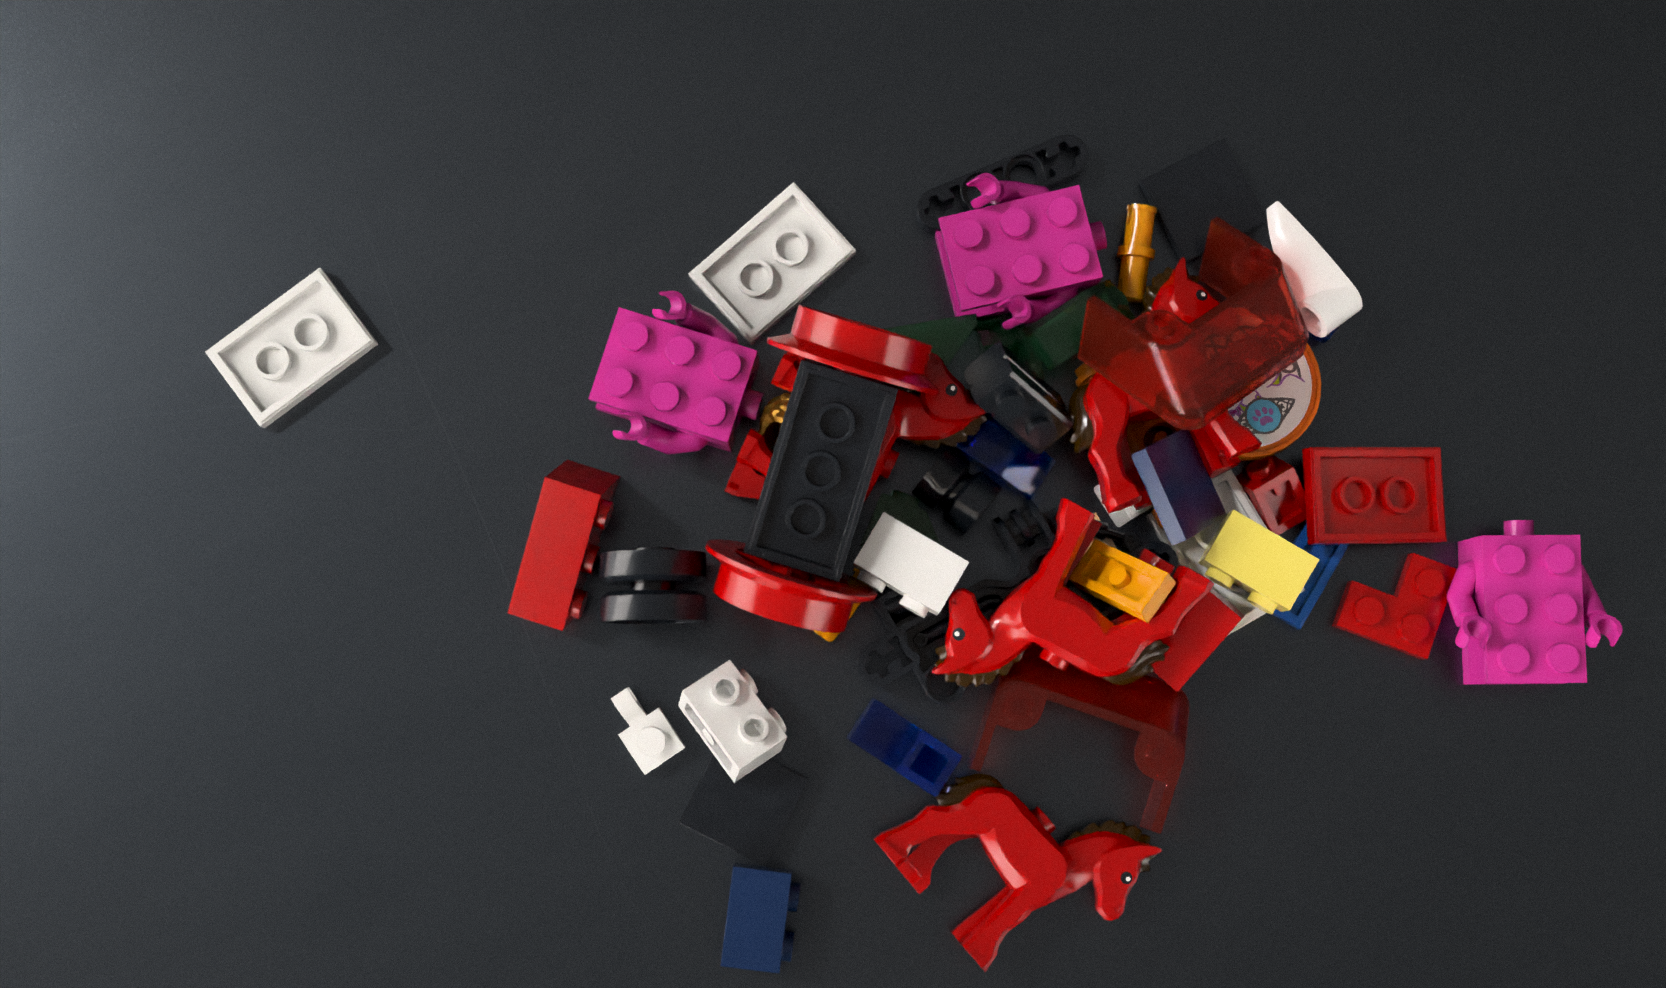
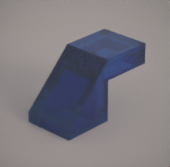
[953,413,1056,500]
[846,698,963,797]

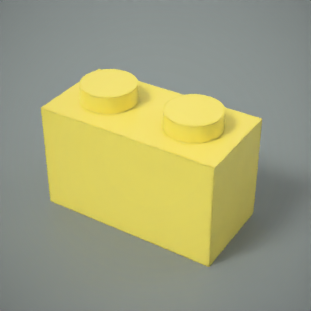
[1198,509,1320,615]

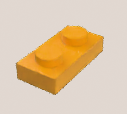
[1069,539,1176,623]

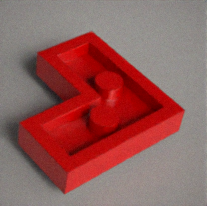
[1332,553,1457,660]

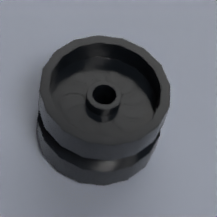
[600,547,707,624]

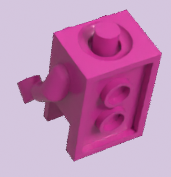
[935,173,1107,330]
[588,290,764,455]
[1446,520,1623,685]

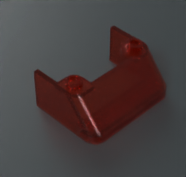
[1077,217,1309,430]
[966,643,1190,834]

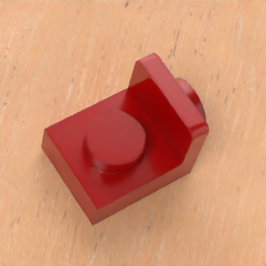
[1235,455,1306,535]

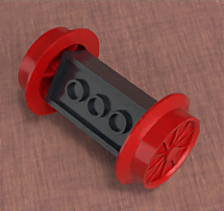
[705,305,940,633]

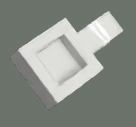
[611,687,686,775]

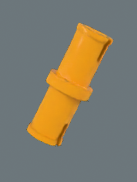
[1115,204,1157,303]

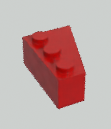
[507,459,621,631]

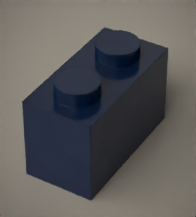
[720,863,801,974]

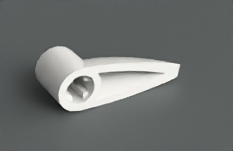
[1266,200,1363,338]

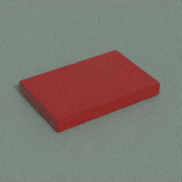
[1302,447,1447,545]

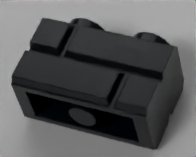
[964,342,1073,454]

